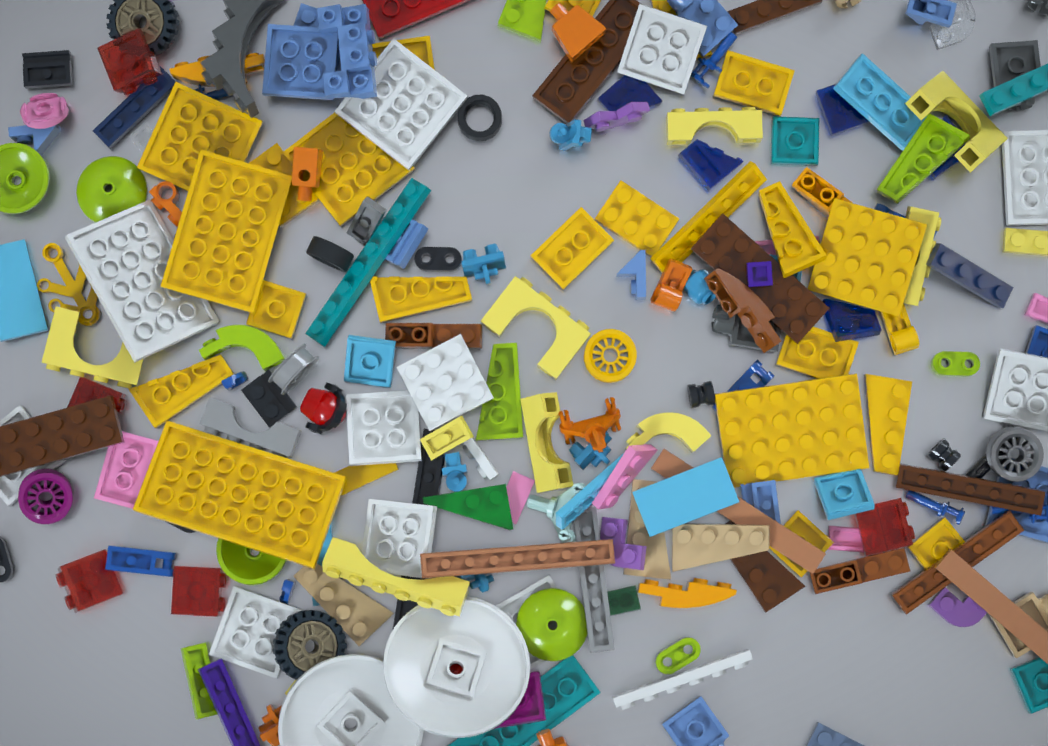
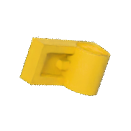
[880,304,920,355]

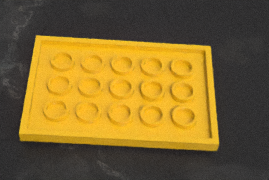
[160,149,292,314]
[715,373,869,488]

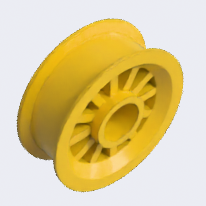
[584,329,637,383]

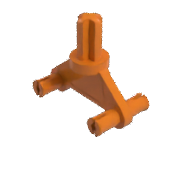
[559,397,621,453]

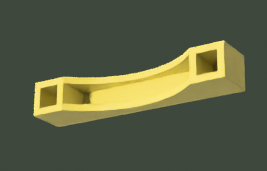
[322,537,470,617]

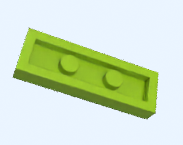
[180,642,217,719]

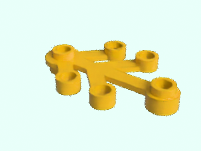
[37,243,100,326]

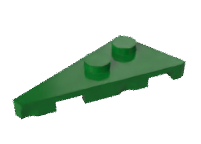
[423,484,513,530]

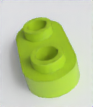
[931,351,980,376]
[655,637,701,674]

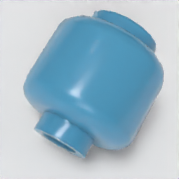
[684,269,716,305]

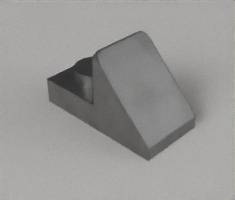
[346,196,386,246]

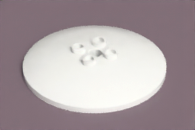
[383,596,530,738]
[278,654,424,746]

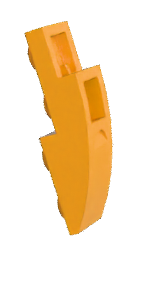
[169,53,265,87]
[792,167,852,218]
[637,578,737,608]

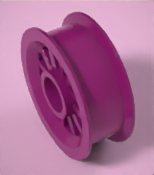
[18,468,73,524]

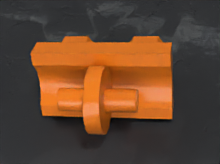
[258,704,282,746]

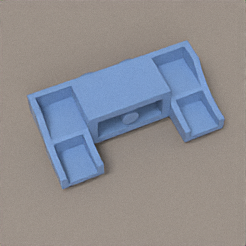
[317,4,377,99]

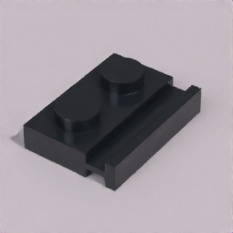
[22,50,73,89]
[241,369,298,428]

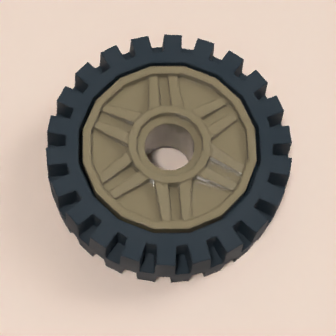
[106,0,179,57]
[273,610,347,680]

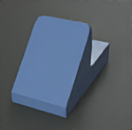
[905,0,957,28]
[8,124,61,156]
[616,250,646,300]

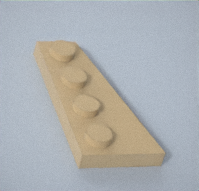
[623,479,671,579]
[672,523,770,572]
[294,564,394,646]

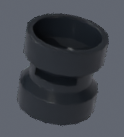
[687,381,715,408]
[927,438,961,472]

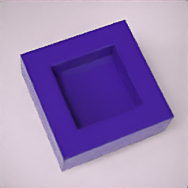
[746,261,773,287]

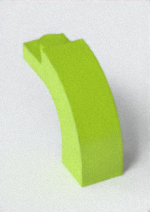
[199,325,286,371]

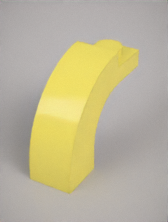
[625,413,711,453]

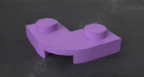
[583,102,650,132]
[600,517,647,570]
[928,587,987,627]

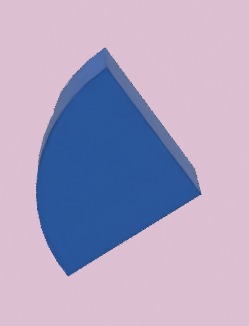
[221,371,249,390]
[279,579,296,604]

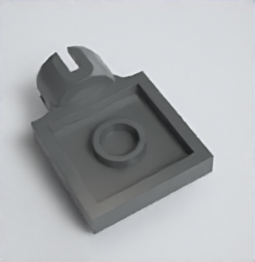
[989,40,1041,111]
[711,304,781,352]

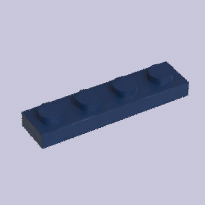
[93,66,176,149]
[926,243,1014,308]

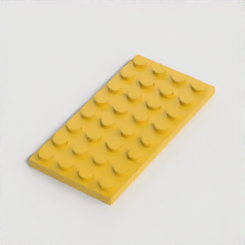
[133,421,347,569]

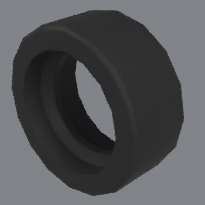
[458,94,502,141]
[306,236,354,272]

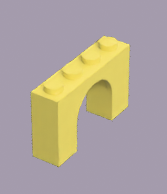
[905,71,1008,173]
[481,276,591,381]
[42,306,144,389]

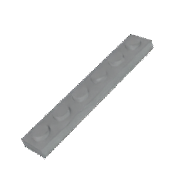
[573,506,615,653]

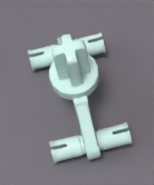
[527,483,586,543]

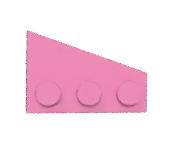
[592,444,657,509]

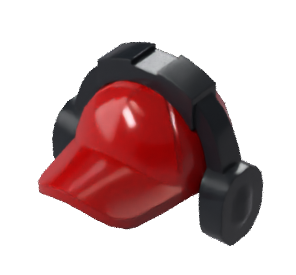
[300,382,347,435]

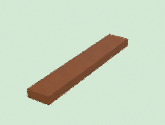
[891,510,1024,615]

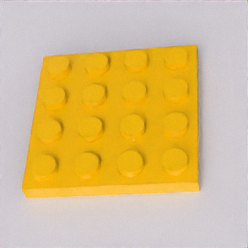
[137,82,263,191]
[282,112,415,227]
[808,198,928,317]

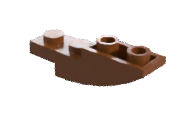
[704,268,782,353]
[385,323,482,349]
[810,547,911,594]

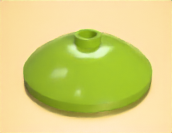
[0,143,49,214]
[76,156,148,222]
[216,538,287,585]
[516,588,587,661]

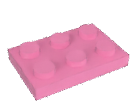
[94,431,158,509]

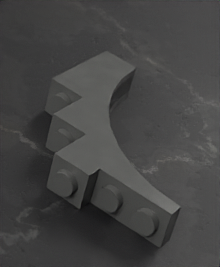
[200,0,284,118]

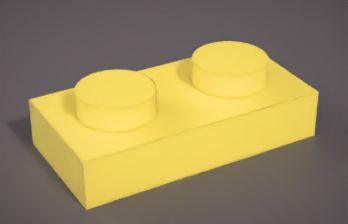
[1002,228,1048,256]
[420,416,474,460]

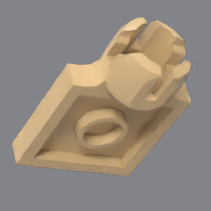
[990,592,1048,658]

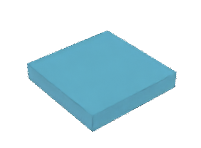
[344,335,396,388]
[814,469,875,520]

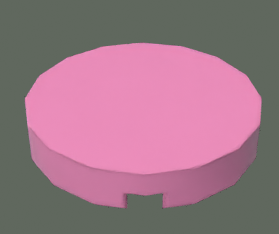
[20,93,69,129]

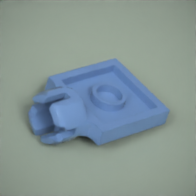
[667,0,738,57]
[662,696,729,746]

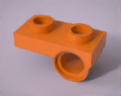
[149,181,182,227]
[650,258,693,312]

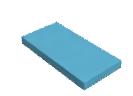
[833,53,927,151]
[0,239,48,342]
[632,457,739,537]

